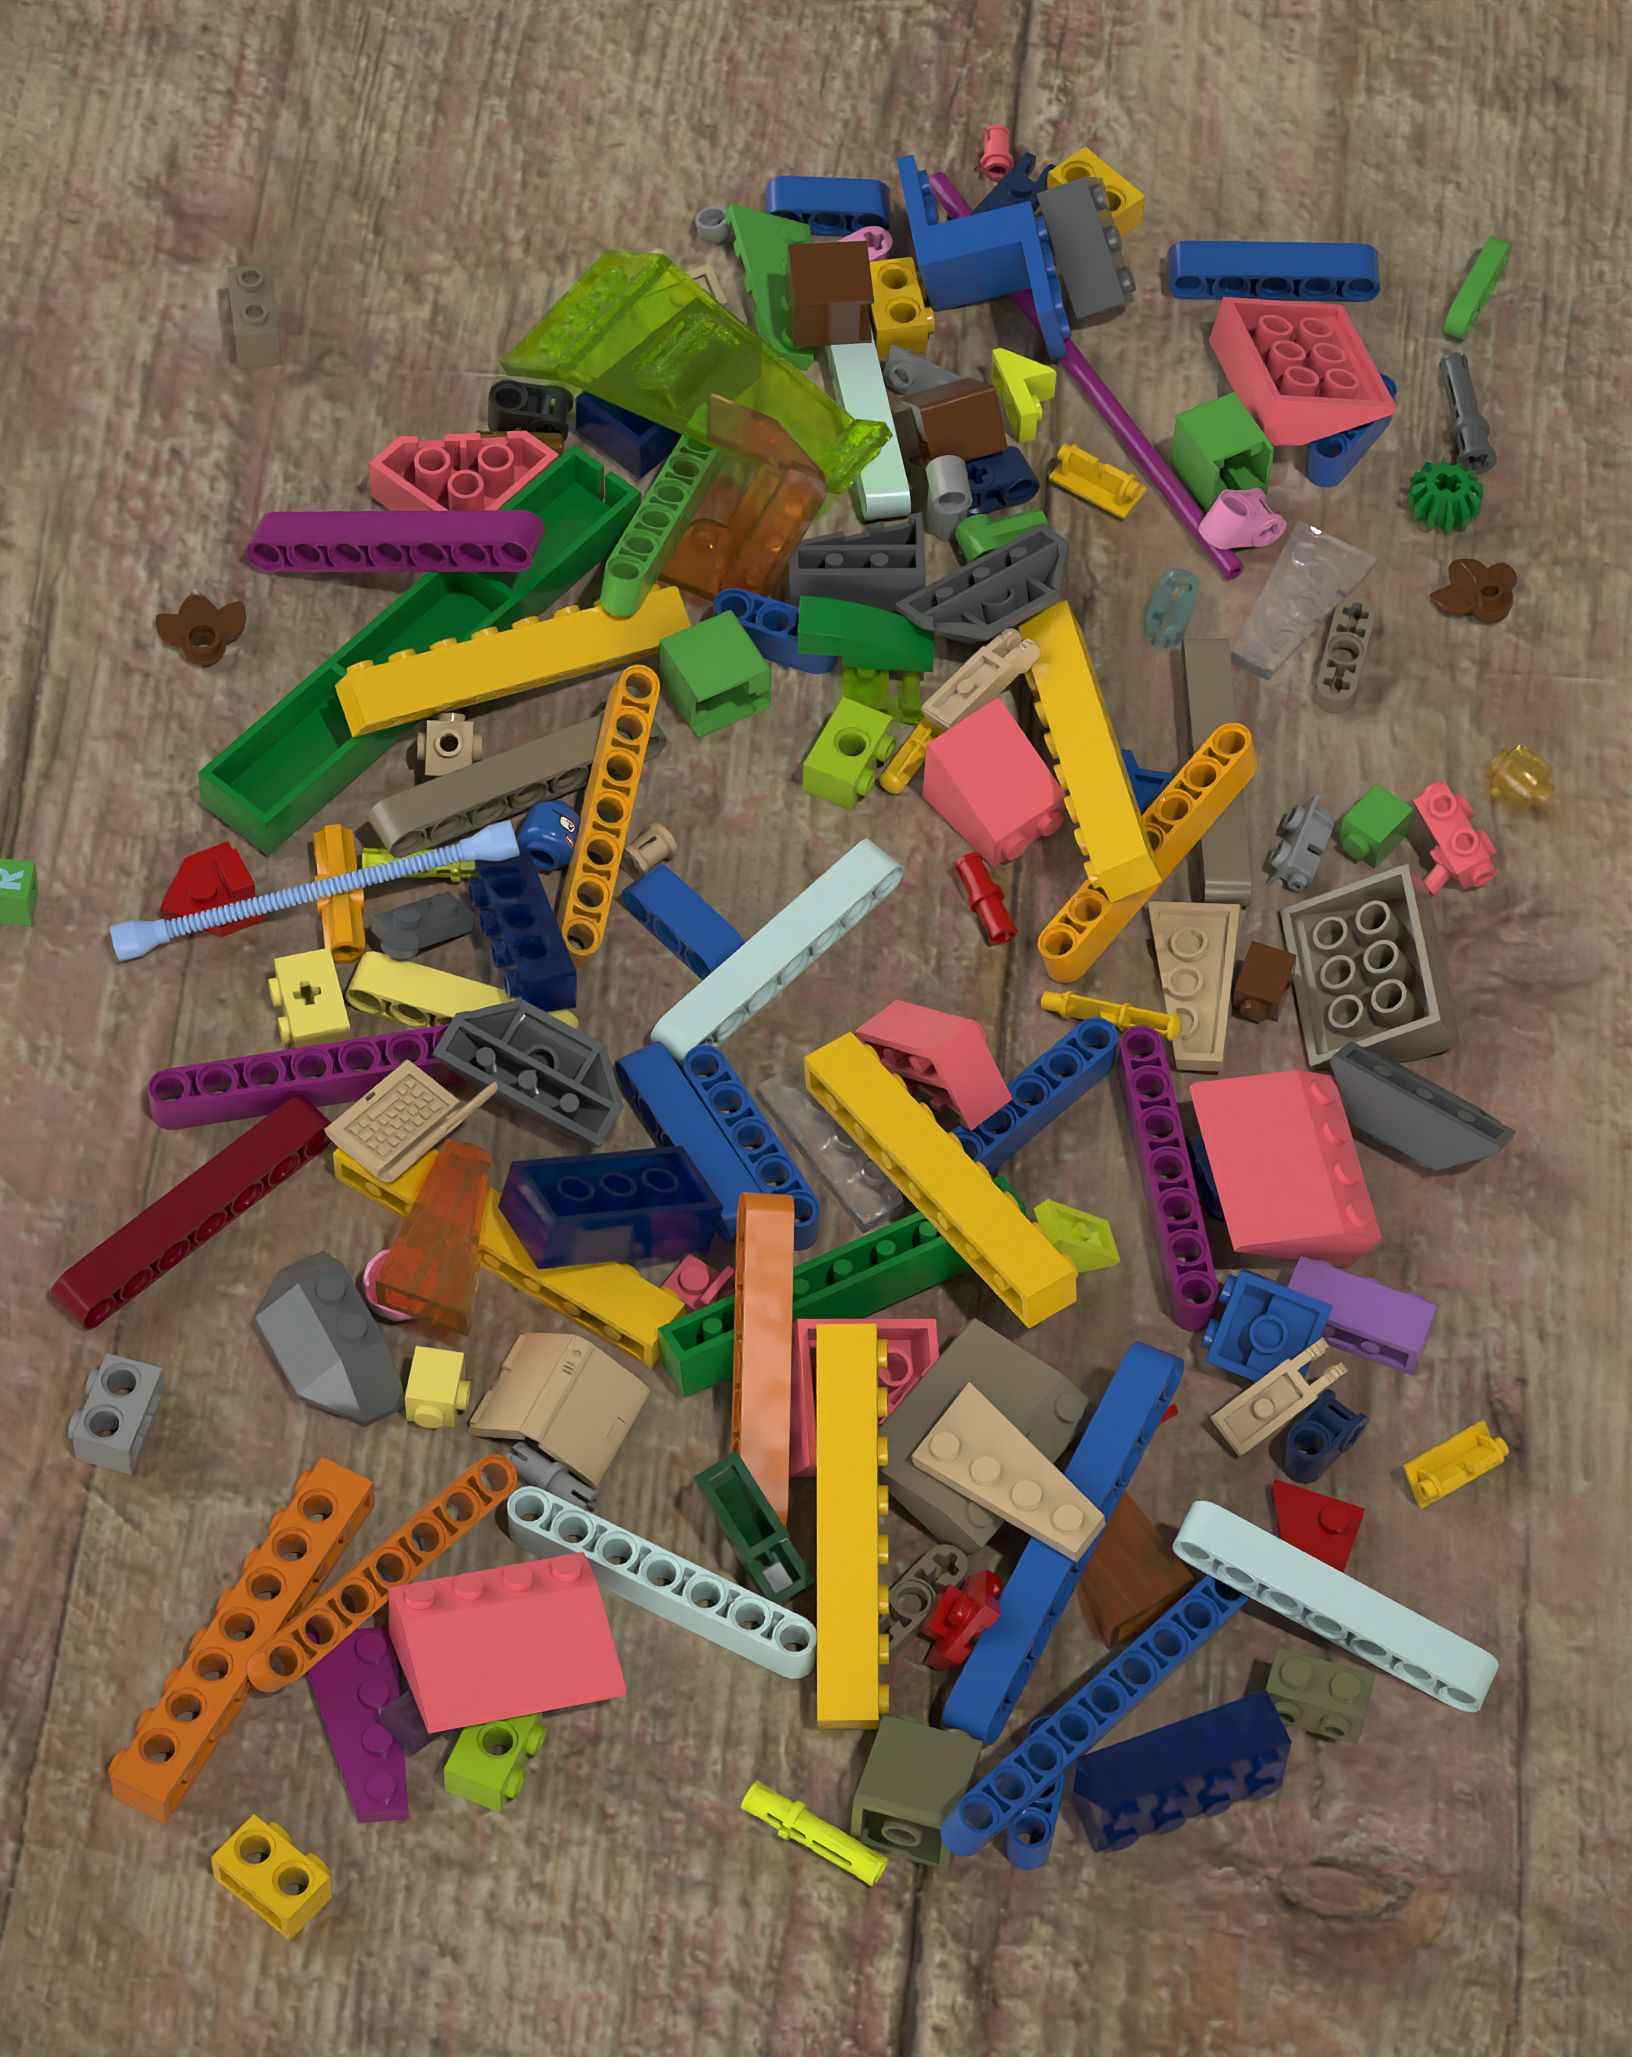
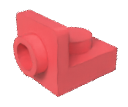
[662,1253,735,1314]

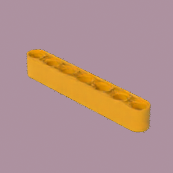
[550,664,660,970]
[1038,723,1259,983]

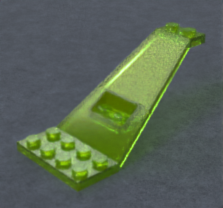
[499,250,893,494]

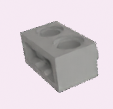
[68,1353,166,1475]

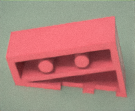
[855,1000,1013,1131]

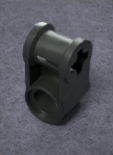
[487,380,574,441]

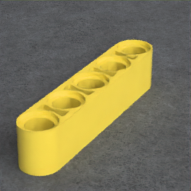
[345,951,579,1029]

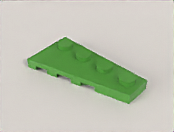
[724,203,814,371]

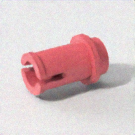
[980,125,1014,181]

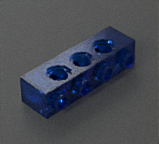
[468,851,577,1013]

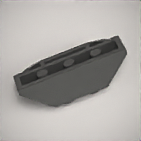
[895,524,1069,645]
[432,999,624,1148]
[1330,1041,1516,1171]
[255,1250,406,1427]

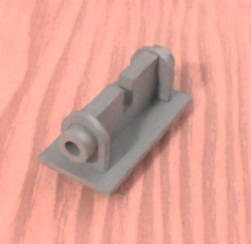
[883,344,968,395]
[1266,794,1334,892]

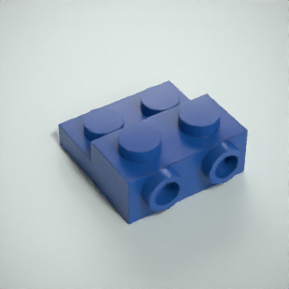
[1201,1268,1333,1382]

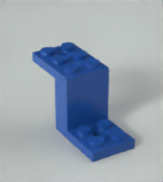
[897,155,1072,360]

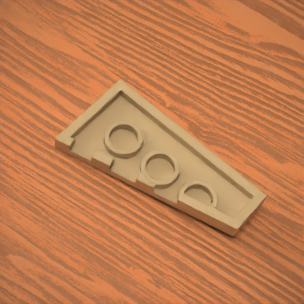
[1148,901,1242,1072]
[911,1382,1106,1562]

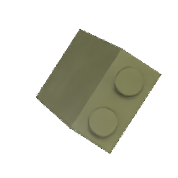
[850,1715,983,1871]

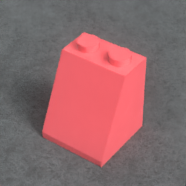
[922,697,1067,869]

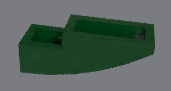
[694,1451,816,1607]

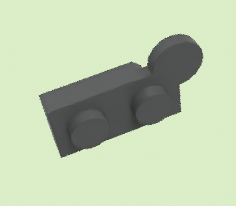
[371,891,476,961]

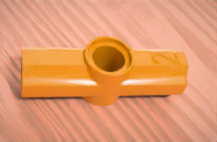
[313,824,366,964]

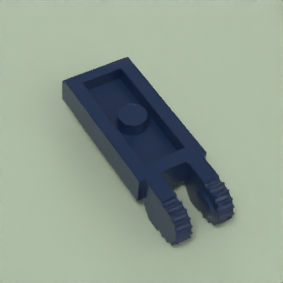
[970,152,1056,216]

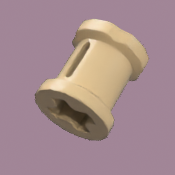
[620,821,678,880]

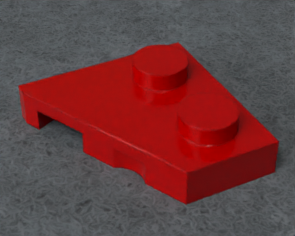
[1270,1479,1365,1573]

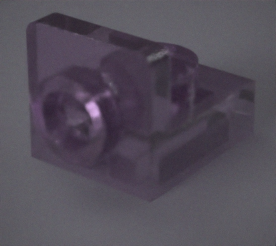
[380,1689,458,1755]

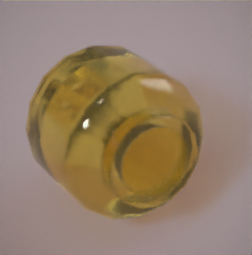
[1484,745,1555,813]

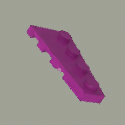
[306,1626,409,1823]

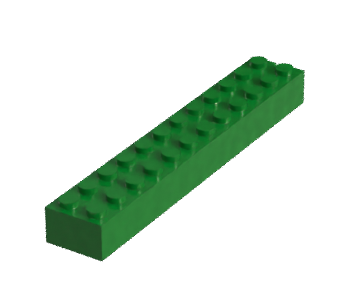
[198,444,641,855]

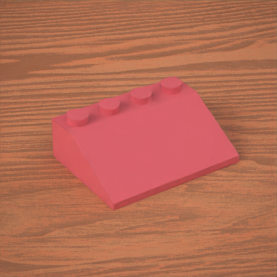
[1209,297,1397,446]
[1189,1070,1382,1268]
[388,1552,626,1733]

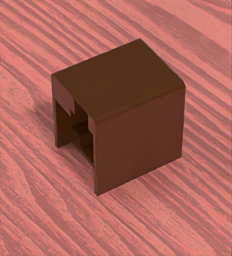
[786,241,874,347]
[895,377,1008,469]

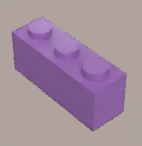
[1288,1256,1438,1376]

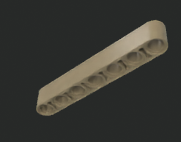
[1181,639,1252,906]
[368,713,668,858]

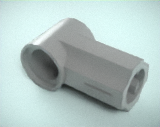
[926,455,972,542]

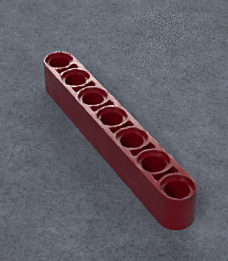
[51,1095,332,1330]

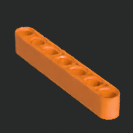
[731,1192,794,1529]
[247,1454,517,1693]

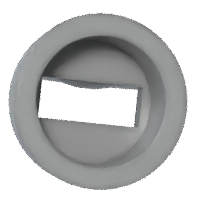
[695,206,731,244]

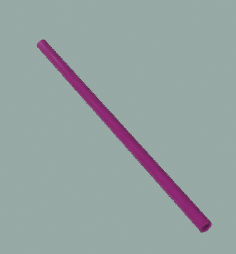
[929,172,1244,581]

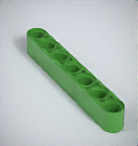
[600,404,736,616]

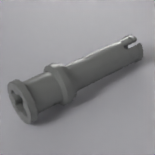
[1439,352,1497,474]

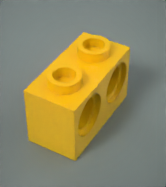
[1047,146,1145,238]
[868,257,935,358]
[211,1814,332,1941]

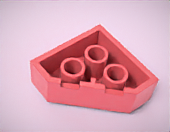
[369,431,559,511]
[789,1319,939,1477]

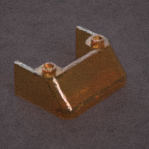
[657,393,827,602]

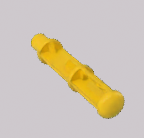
[879,716,945,794]
[1041,991,1182,1041]

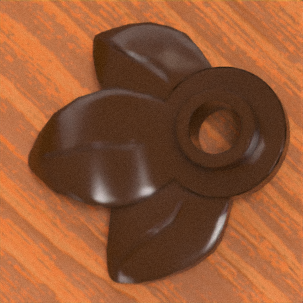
[1430,558,1517,623]
[156,590,246,665]

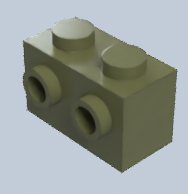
[1259,1647,1376,1745]

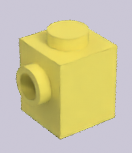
[405,1346,471,1428]

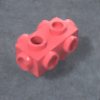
[1413,781,1497,896]

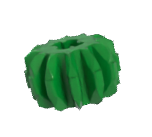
[1407,457,1484,535]

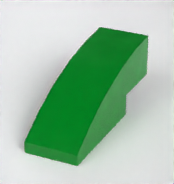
[797,595,934,672]

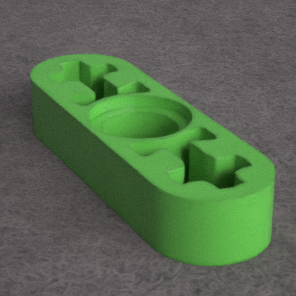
[1443,236,1512,340]

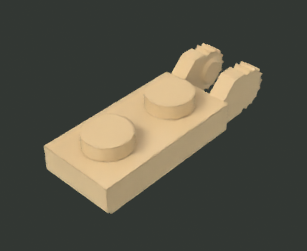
[921,627,1041,732]
[1210,1337,1348,1457]

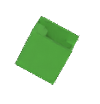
[1170,392,1274,514]
[659,610,772,739]

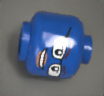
[517,800,581,871]

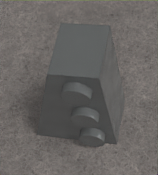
[1037,177,1136,319]
[788,512,926,614]

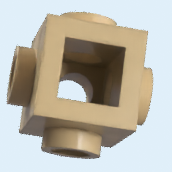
[417,713,483,782]

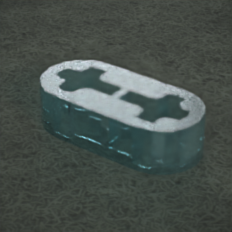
[1144,569,1199,649]

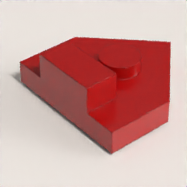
[160,841,266,937]
[919,1569,1002,1671]

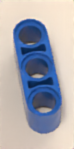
[765,176,891,237]
[1306,373,1397,487]
[713,588,838,675]
[621,863,745,980]
[1005,1715,1071,1870]

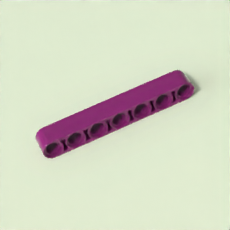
[246,510,546,572]
[148,1024,466,1130]
[1117,1025,1218,1332]

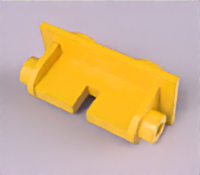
[1049,443,1147,520]
[1403,1420,1509,1509]

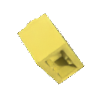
[268,948,351,1049]

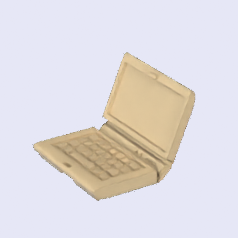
[325,1060,498,1182]
[467,1332,651,1489]

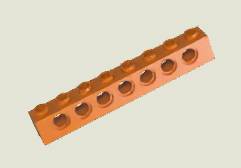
[108,1456,375,1825]

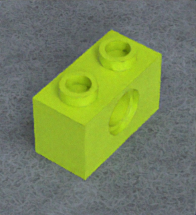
[802,697,896,810]
[444,1712,547,1813]

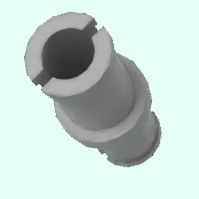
[506,1441,601,1513]

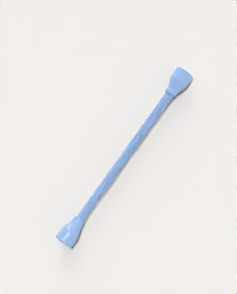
[110,819,520,962]

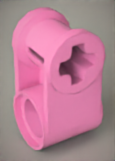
[1199,488,1287,550]

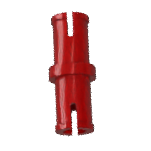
[954,852,1018,946]

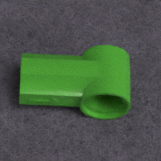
[955,508,1048,564]

